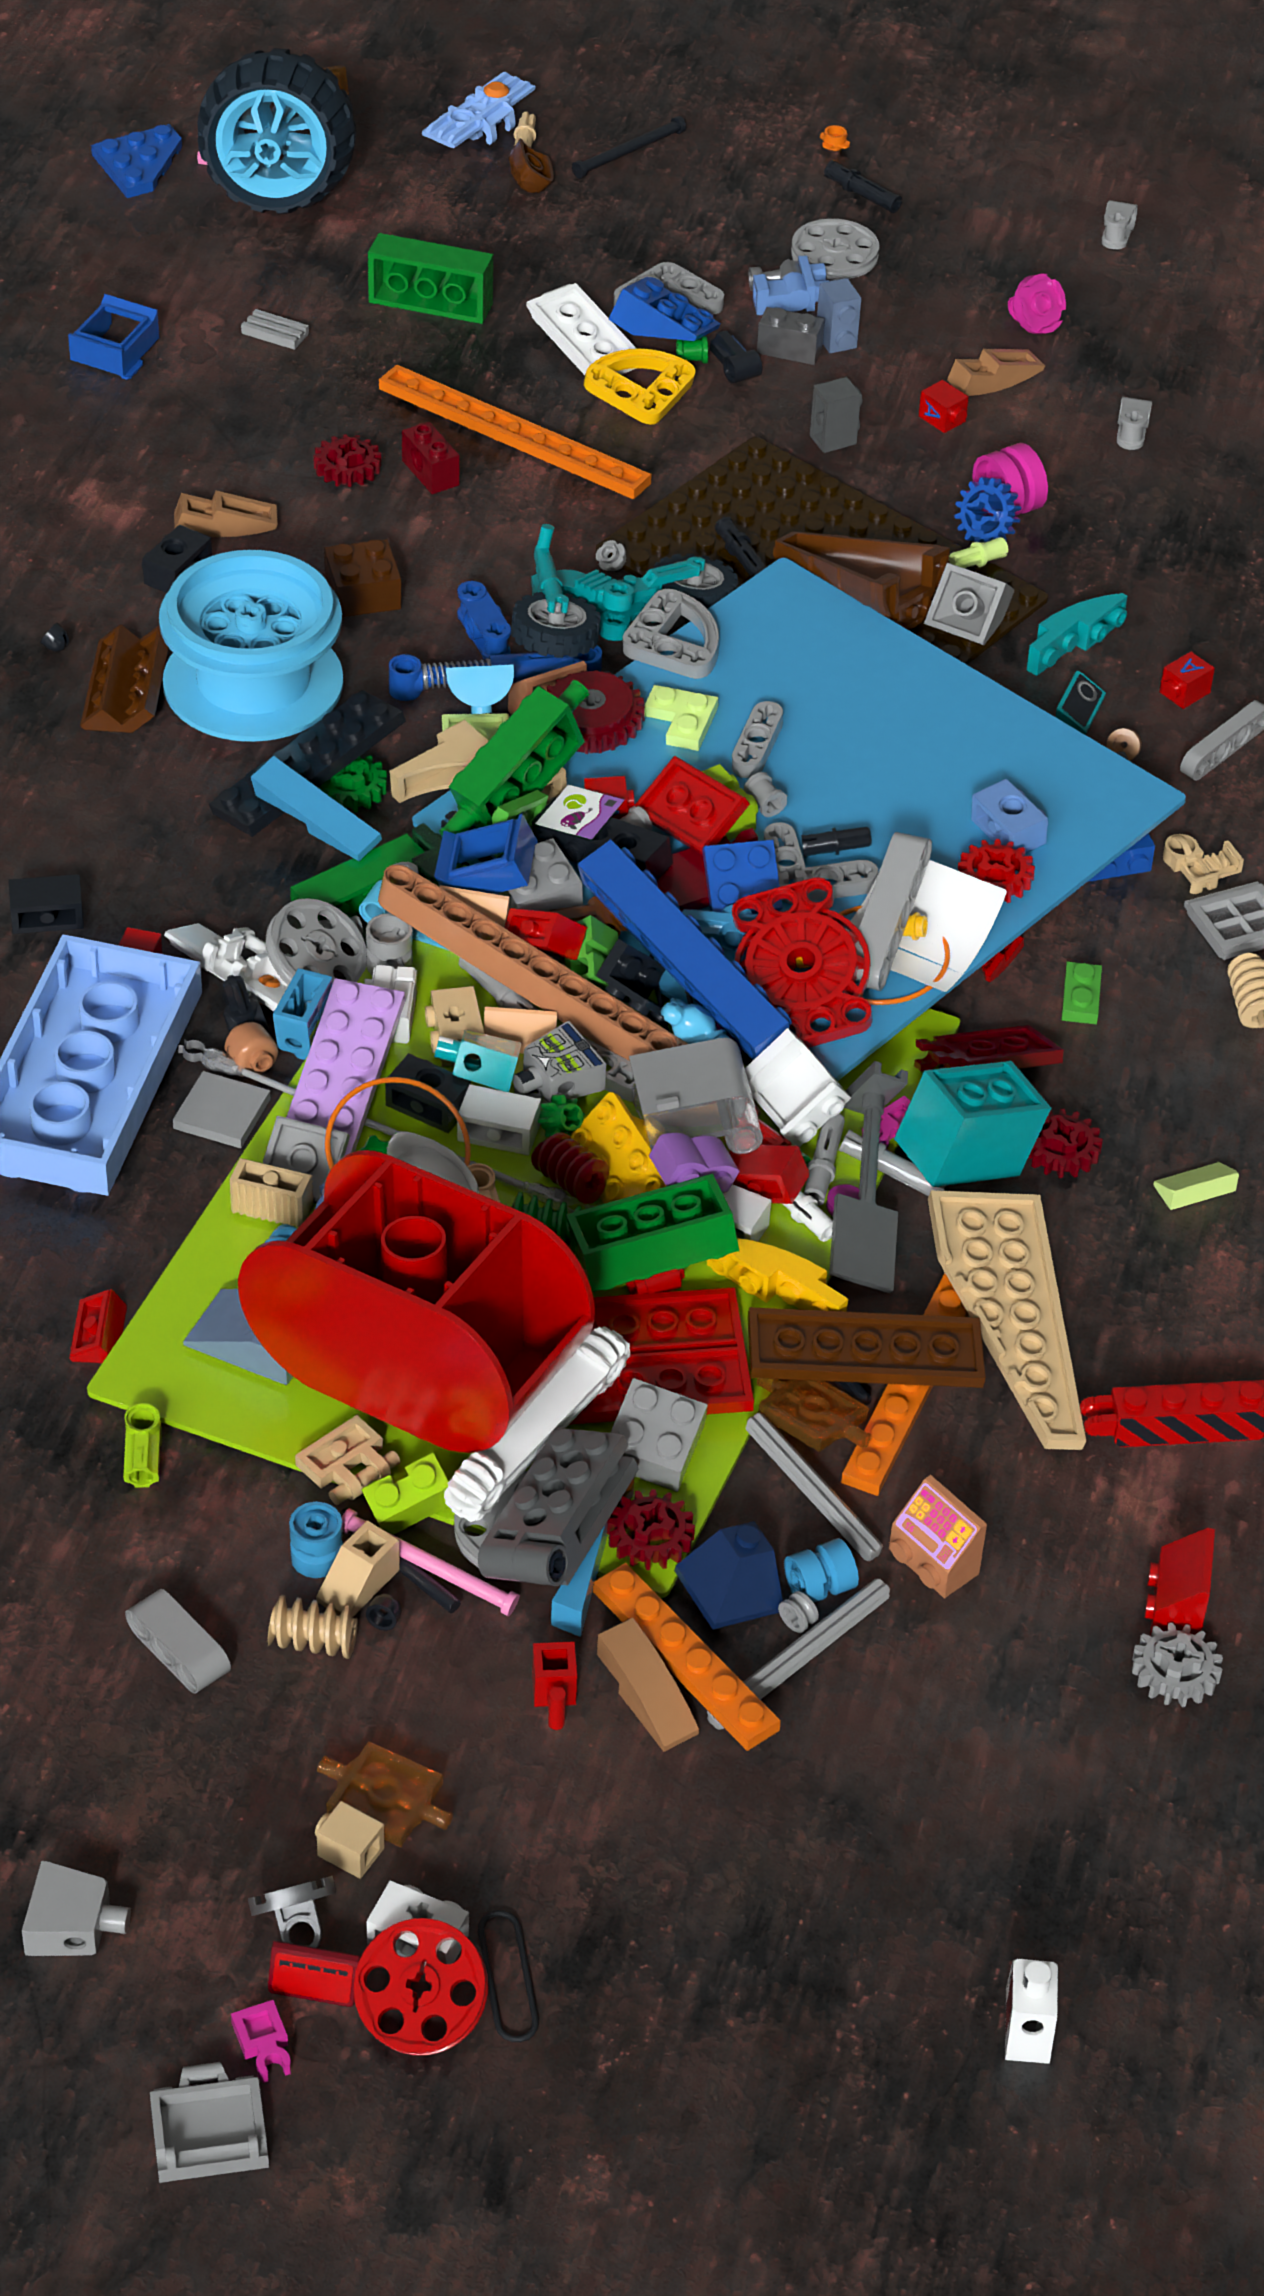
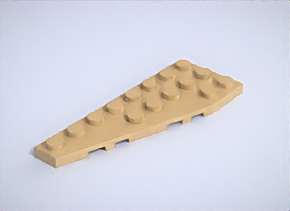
[928,1190,1086,1450]

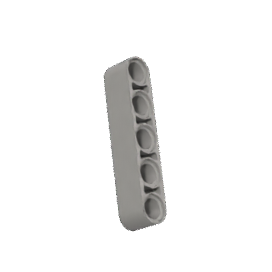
[854,832,932,991]

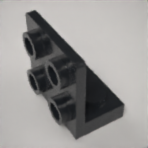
[596,939,669,1027]

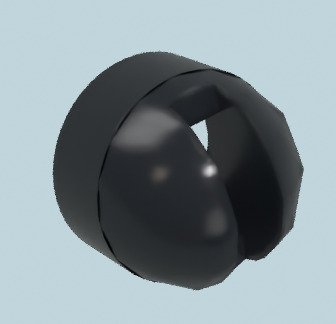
[40,622,69,652]
[366,1594,402,1631]

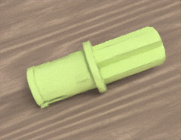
[949,537,1008,568]

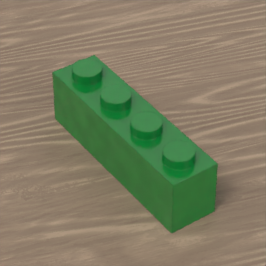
[290,834,430,922]

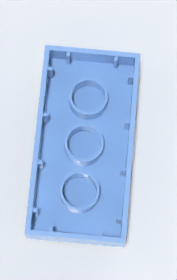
[0,934,202,1196]

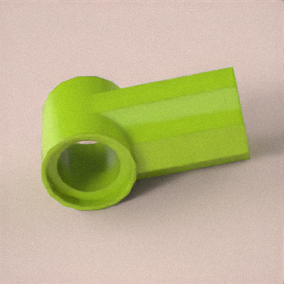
[123,1403,162,1488]

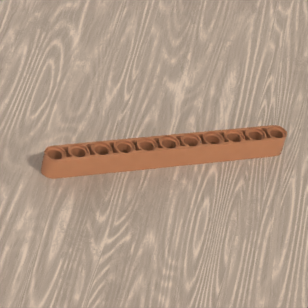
[378,865,688,1061]

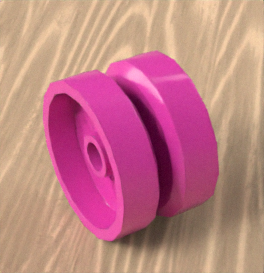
[972,442,1048,516]

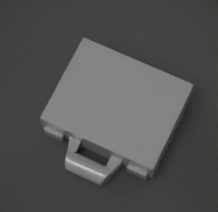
[150,2062,269,2183]

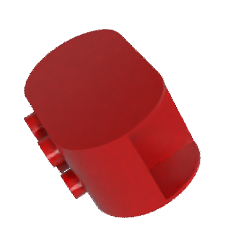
[238,1150,595,1453]

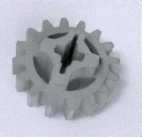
[1132,1623,1223,1707]

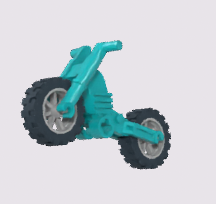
[511,524,738,658]

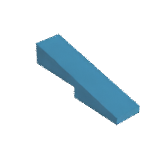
[251,756,382,861]
[551,1517,610,1637]

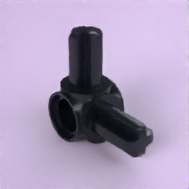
[222,975,268,1033]

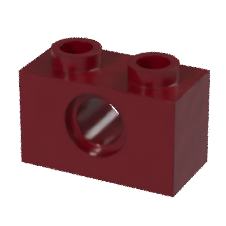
[402,422,459,494]

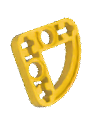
[584,349,696,425]

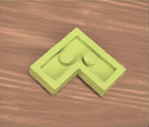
[644,685,718,751]

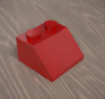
[1144,1528,1215,1636]

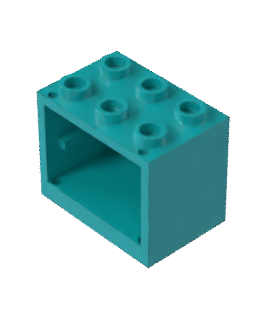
[894,1061,1051,1187]

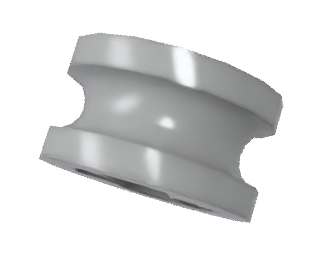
[778,1591,819,1633]

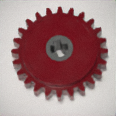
[547,670,645,754]

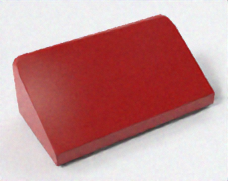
[69,1289,127,1363]

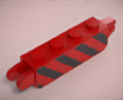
[1080,1380,1264,1447]

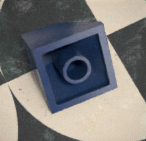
[674,1521,783,1629]

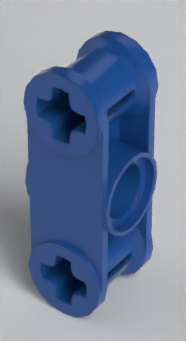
[457,581,511,660]

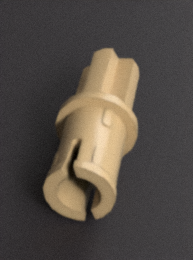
[514,111,536,148]

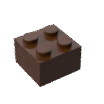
[324,539,401,617]

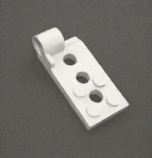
[526,283,637,375]

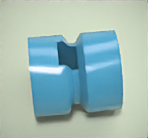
[289,1501,343,1578]
[784,1538,859,1603]

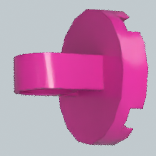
[1008,273,1066,335]

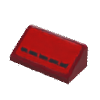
[268,1941,360,2007]

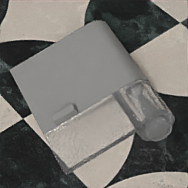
[629,1038,763,1154]

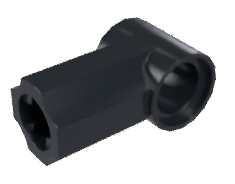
[710,330,762,383]

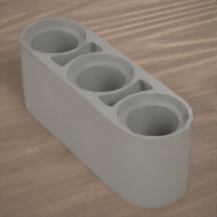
[125,1589,231,1693]

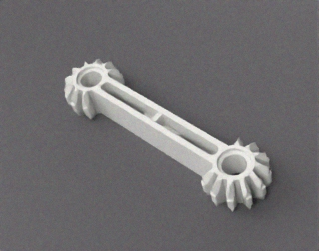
[444,1326,630,1522]

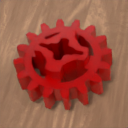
[958,839,1035,903]

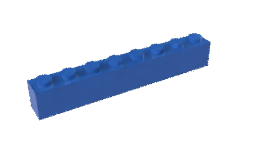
[577,839,792,1060]

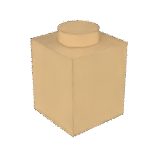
[315,1801,384,1879]

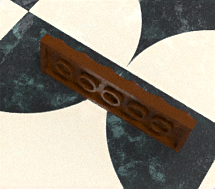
[747,1307,986,1388]

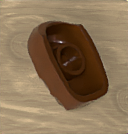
[508,138,554,193]

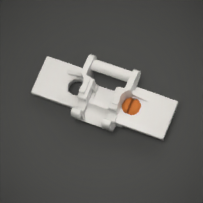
[164,923,311,1011]

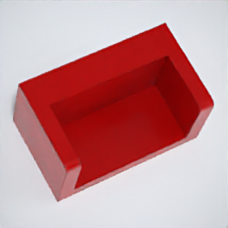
[504,908,587,960]
[729,1145,809,1204]

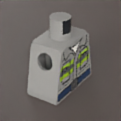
[513,1021,606,1103]

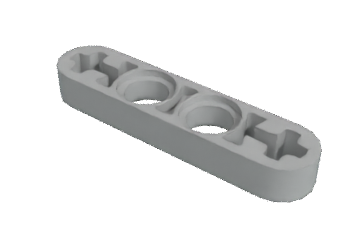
[1180,700,1264,780]

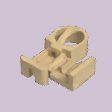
[1163,834,1244,894]

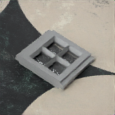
[1184,881,1264,960]

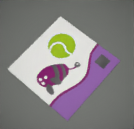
[535,785,624,840]

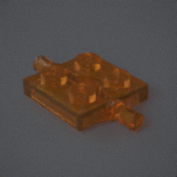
[757,1378,872,1452]
[317,1741,453,1847]

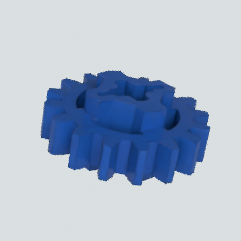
[954,477,1021,543]

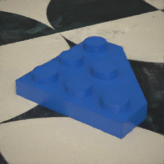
[91,124,182,198]

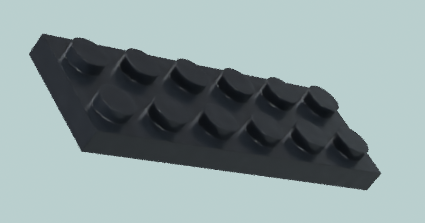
[209,690,406,837]

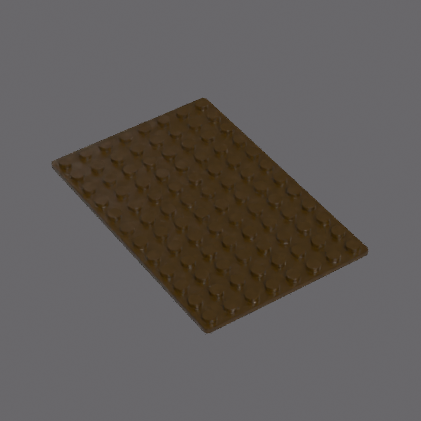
[596,437,1048,665]

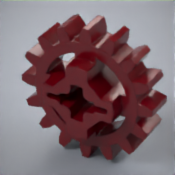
[313,434,382,487]
[1028,1108,1103,1178]
[607,1489,695,1570]

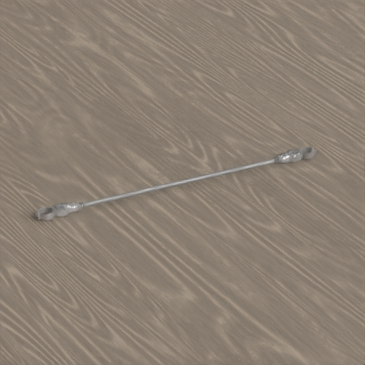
[178,1039,594,1214]

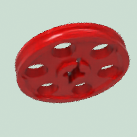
[354,1918,488,2056]

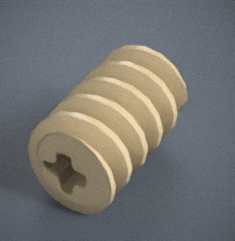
[1227,952,1264,1028]
[267,1595,358,1659]

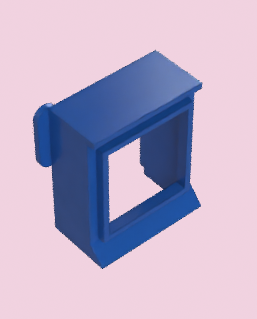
[68,294,159,380]
[434,814,538,894]

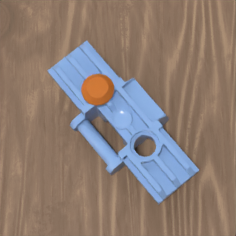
[422,72,535,148]

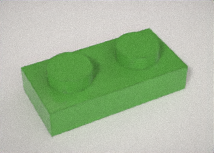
[1061,962,1102,1025]

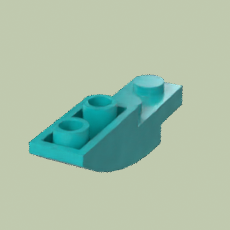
[1026,593,1128,676]

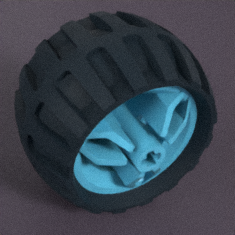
[197,48,356,214]

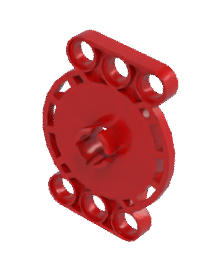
[732,877,873,1048]

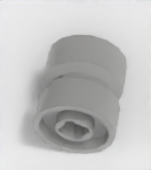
[366,913,413,976]

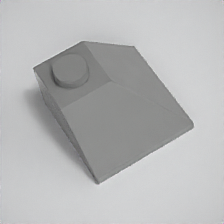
[924,563,1014,645]

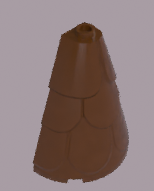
[773,532,950,630]

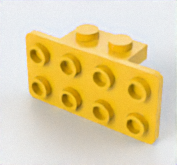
[571,1092,666,1204]

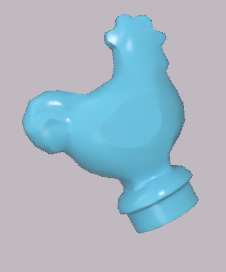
[660,998,731,1044]

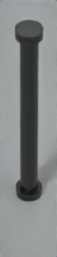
[572,116,686,179]

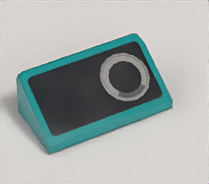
[1055,671,1106,735]

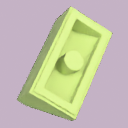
[1153,1162,1239,1210]

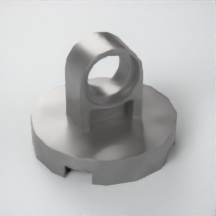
[248,1876,337,1948]

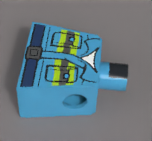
[273,968,332,1060]

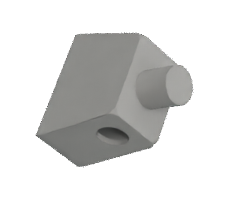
[22,1861,131,1956]

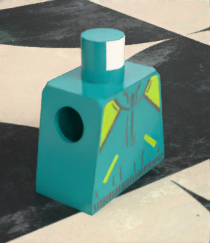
[434,1030,521,1092]

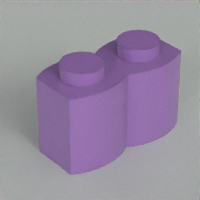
[649,1133,740,1193]

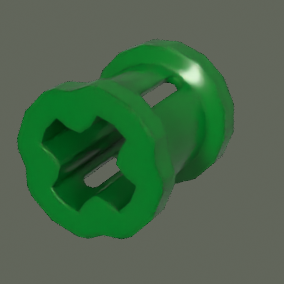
[676,336,708,364]

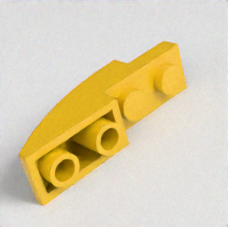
[707,1238,848,1312]

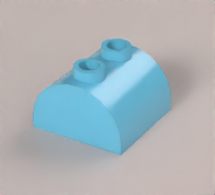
[445,665,514,714]

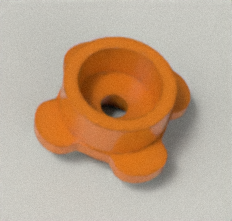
[820,125,850,151]

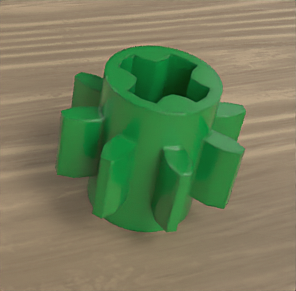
[537,1094,585,1137]

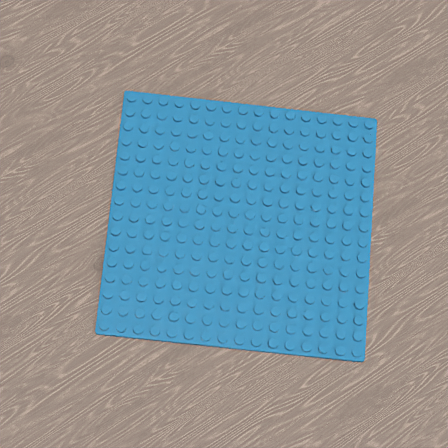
[412,558,1186,1081]

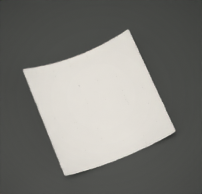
[845,860,1007,992]

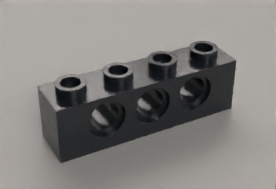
[531,797,673,881]

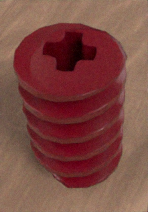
[531,1132,609,1204]

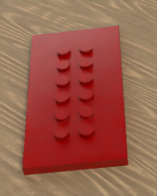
[569,1287,754,1425]

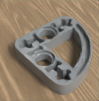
[623,589,719,679]

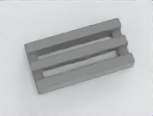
[241,309,309,350]

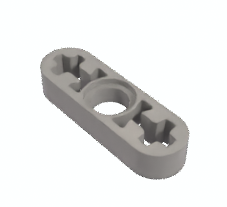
[732,701,783,778]

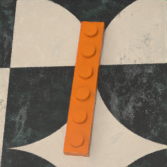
[593,1563,781,1751]

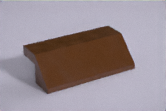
[80,624,169,733]

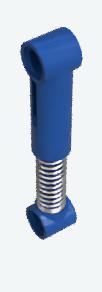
[389,645,602,701]

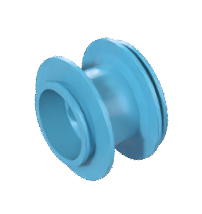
[159,550,343,742]

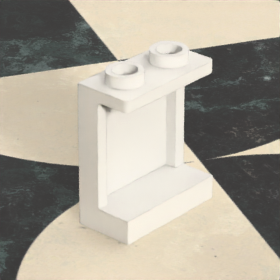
[745,1028,851,1147]

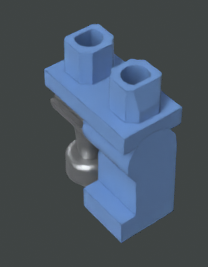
[748,256,829,315]

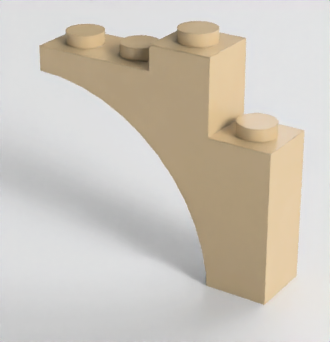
[390,720,567,806]

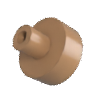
[1107,728,1142,761]

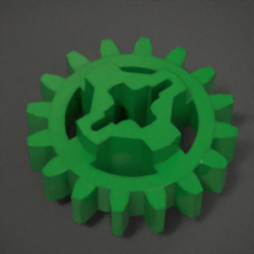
[318,756,387,813]

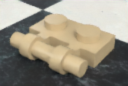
[295,1415,401,1505]

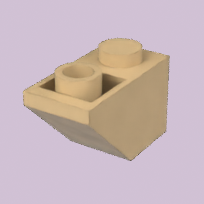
[316,1520,400,1617]

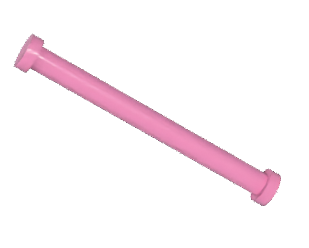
[341,1508,520,1616]

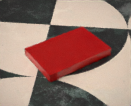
[634,756,750,855]

